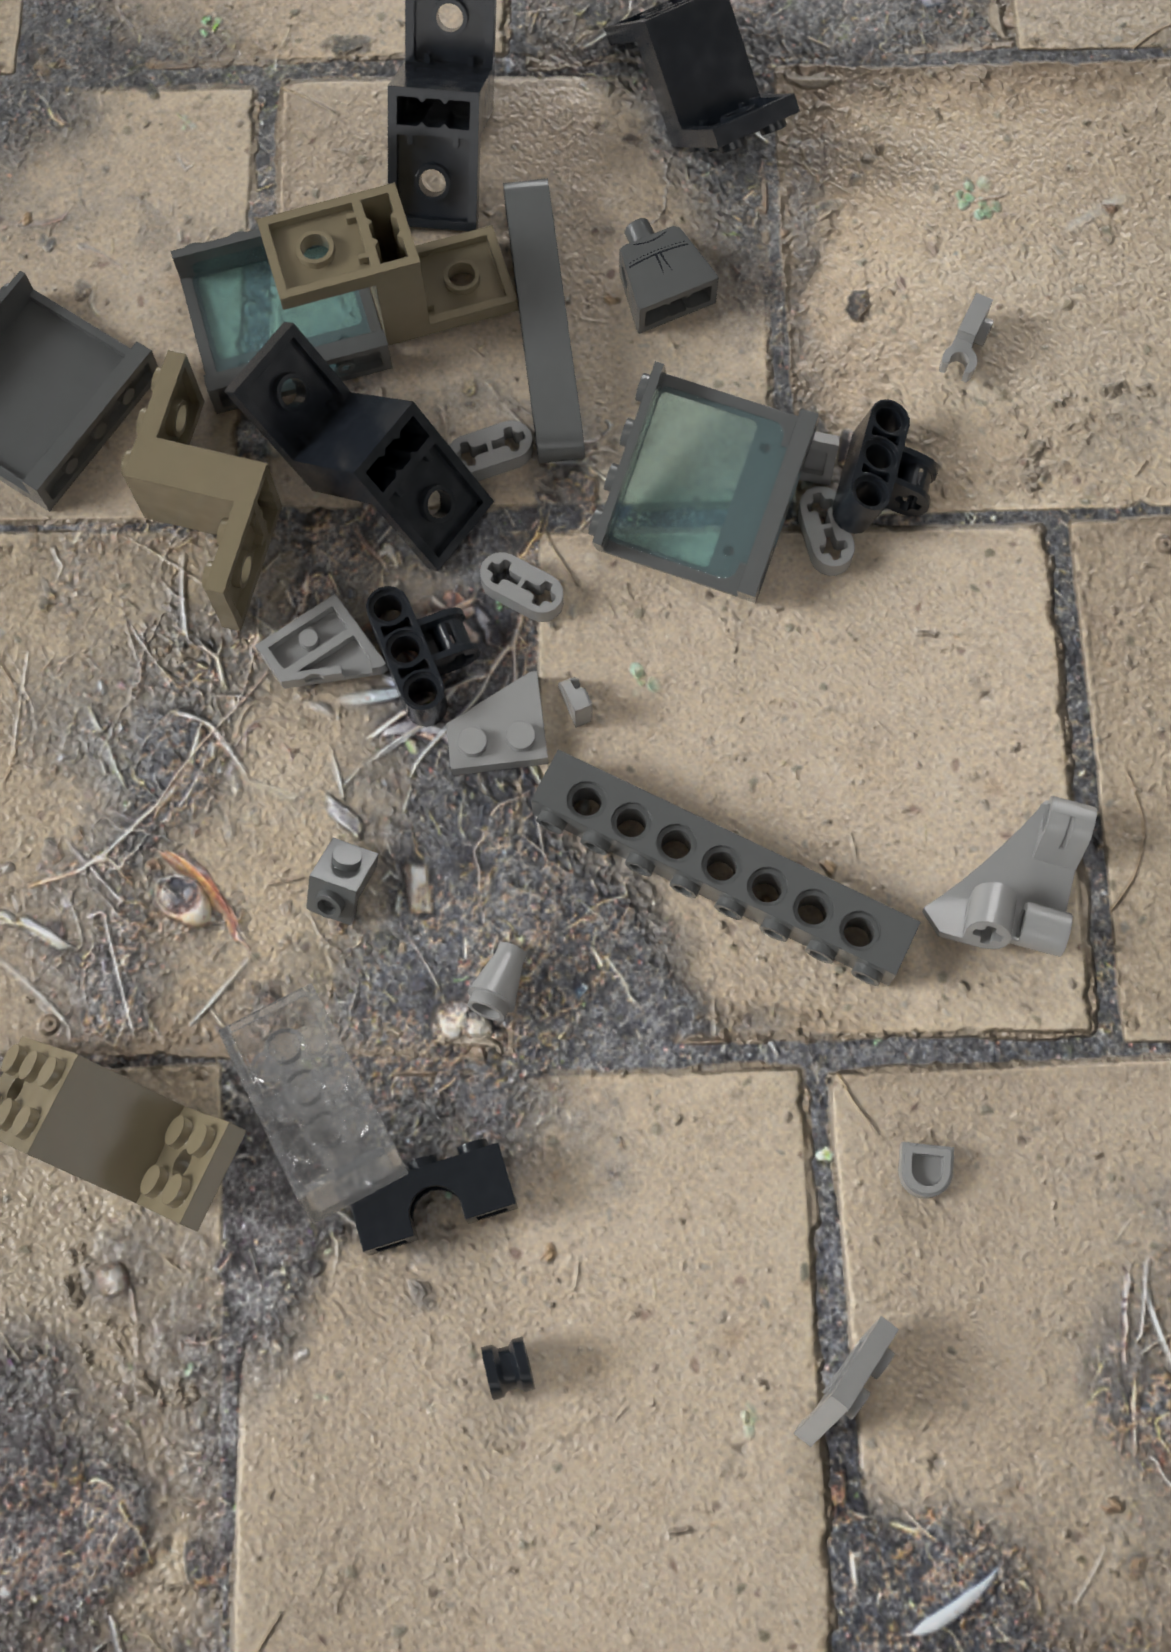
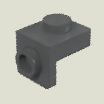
[306,837,379,925]

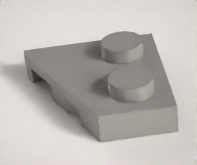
[255,594,388,689]
[446,671,548,775]
[794,1316,899,1447]

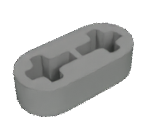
[449,420,533,481]
[797,486,855,576]
[480,552,564,622]

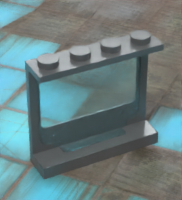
[171,229,393,414]
[588,361,819,603]

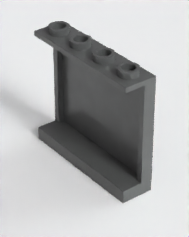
[0,270,158,512]

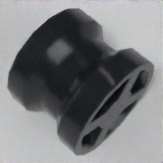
[481,1336,535,1400]

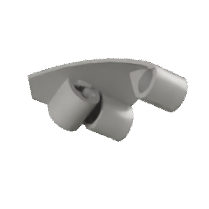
[922,796,1097,957]

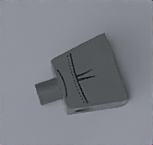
[619,218,719,334]

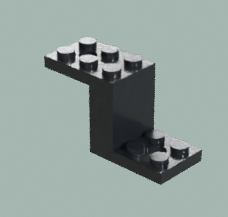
[388,0,497,231]
[604,0,800,153]
[224,322,494,571]

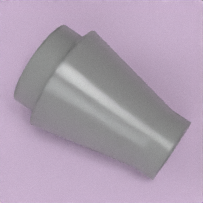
[467,942,527,1021]

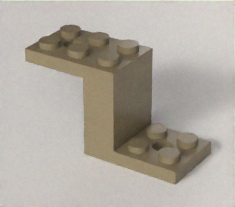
[256,183,518,346]
[121,350,282,631]
[0,1036,247,1232]

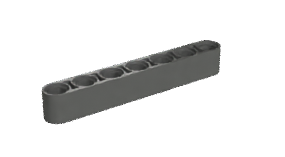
[503,178,585,464]

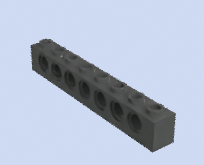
[531,749,921,986]

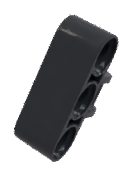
[832,399,939,534]
[366,586,481,727]

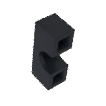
[346,1139,518,1256]

